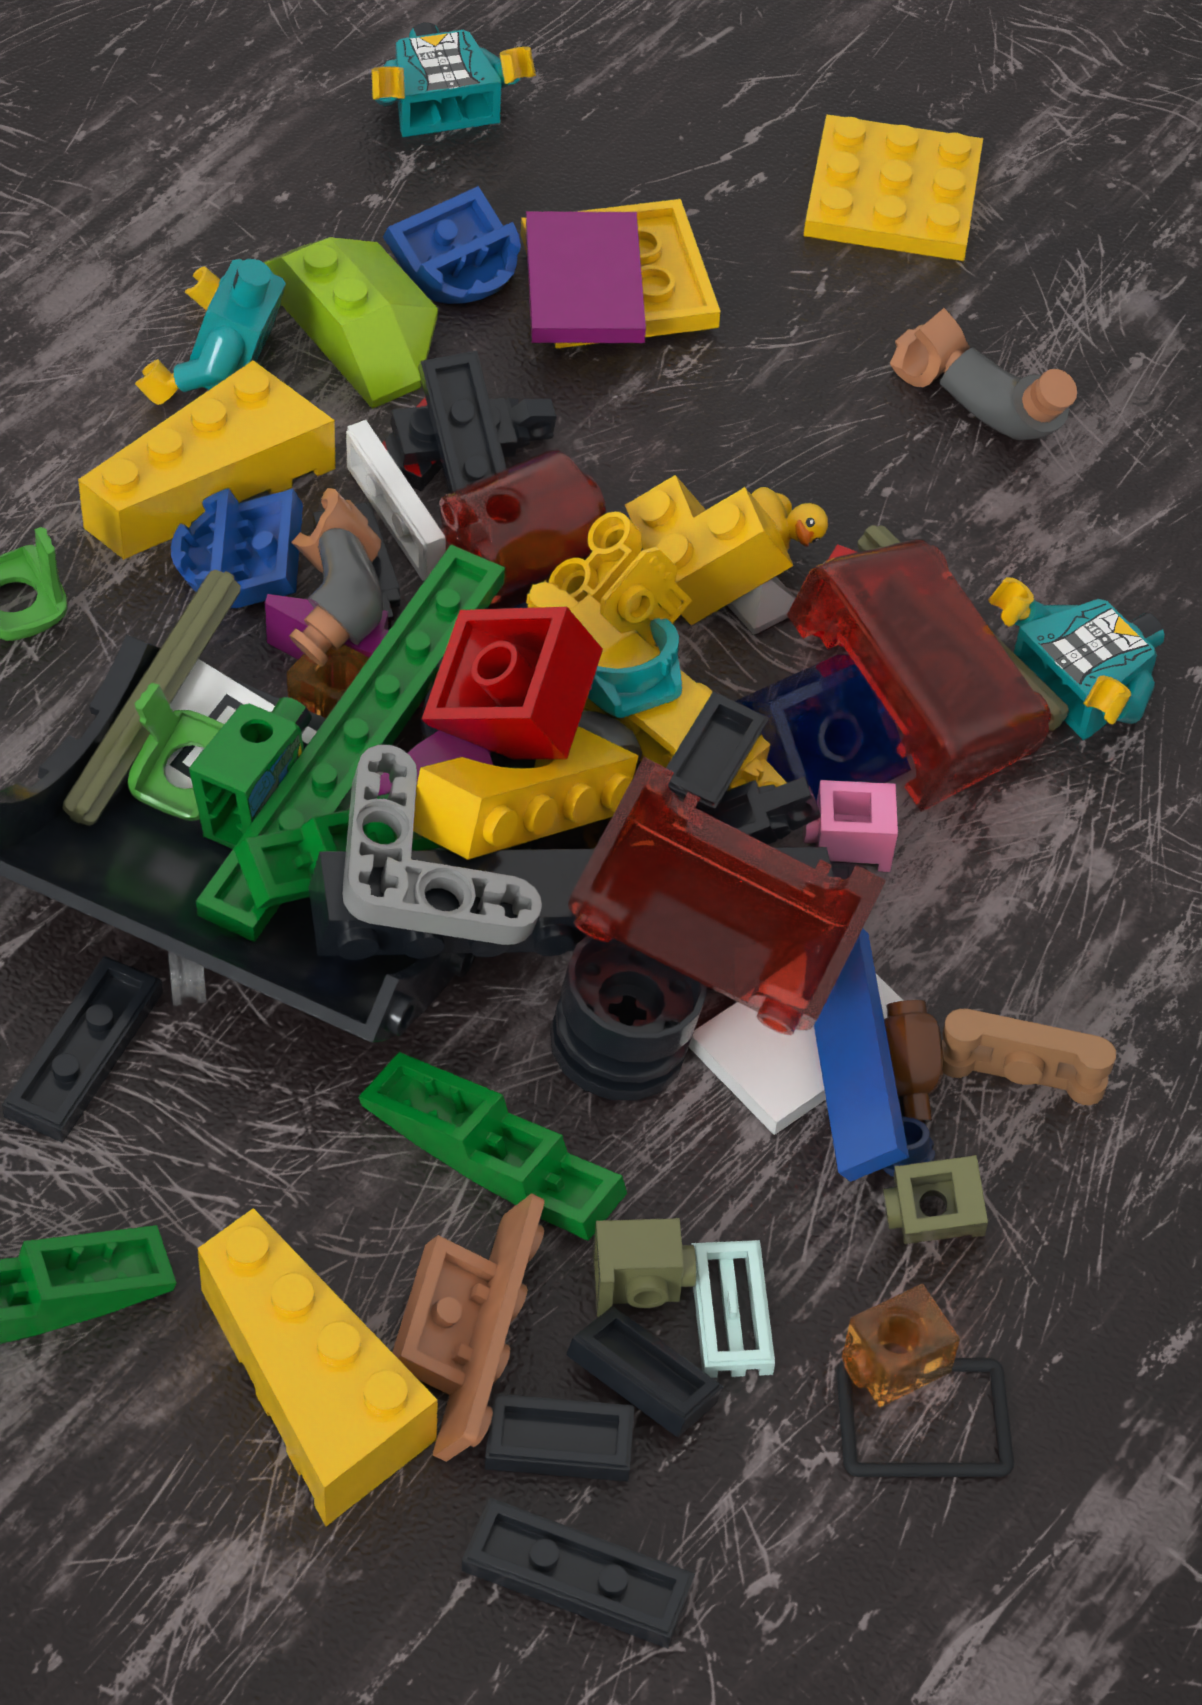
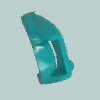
[588,618,682,718]

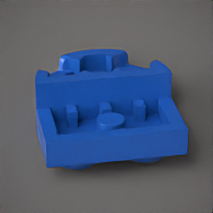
[383,186,521,304]
[171,488,303,608]

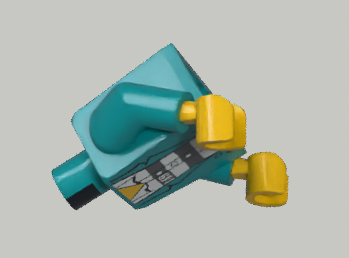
[371,22,536,137]
[135,259,286,405]
[988,577,1165,741]

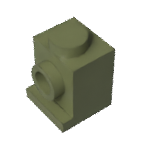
[883,1155,988,1244]
[593,1218,696,1317]

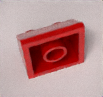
[422,607,603,759]

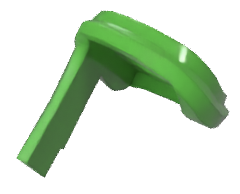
[0,527,68,641]
[128,683,224,821]

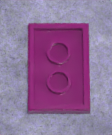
[526,211,646,343]

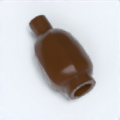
[884,1000,943,1123]

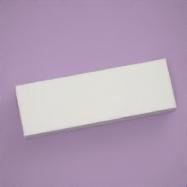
[346,420,446,581]

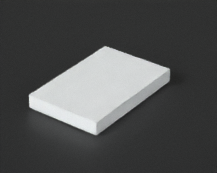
[689,959,904,1135]

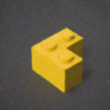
[625,475,794,626]

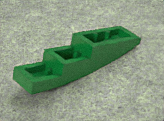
[234,794,448,909]
[359,1052,627,1241]
[0,1225,176,1344]

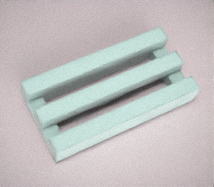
[691,1240,775,1378]

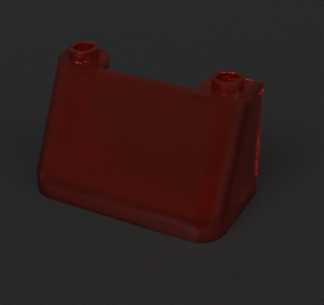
[787,539,1051,812]
[568,757,886,1035]

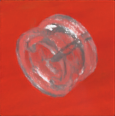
[168,951,206,1006]

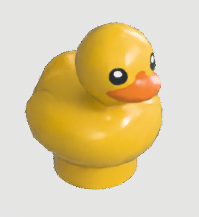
[751,487,828,552]

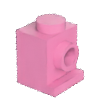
[803,780,898,872]

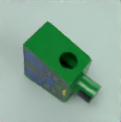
[189,697,312,849]

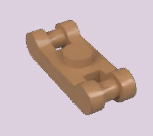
[942,1009,1116,1105]

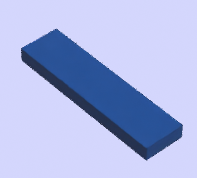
[801,924,909,1182]

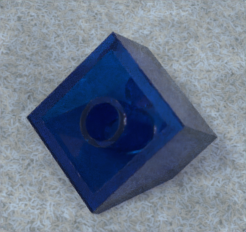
[735,655,911,802]

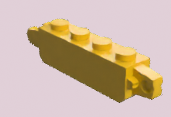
[526,580,787,804]

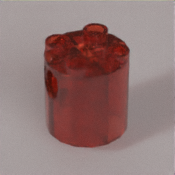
[440,450,606,604]

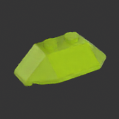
[263,237,438,409]

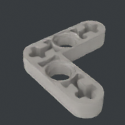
[342,745,542,945]

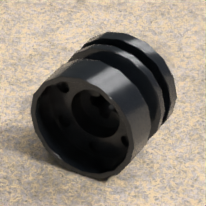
[550,922,707,1101]

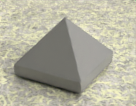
[727,577,803,635]

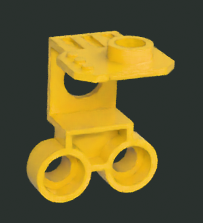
[549,512,693,646]

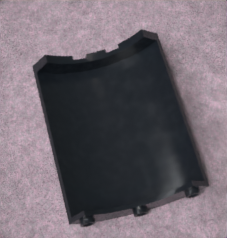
[0,635,543,1043]

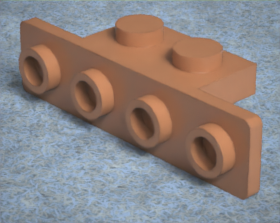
[392,1194,545,1462]

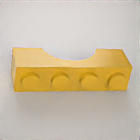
[413,727,639,860]

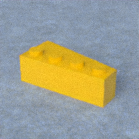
[78,360,336,560]
[198,1208,438,1526]

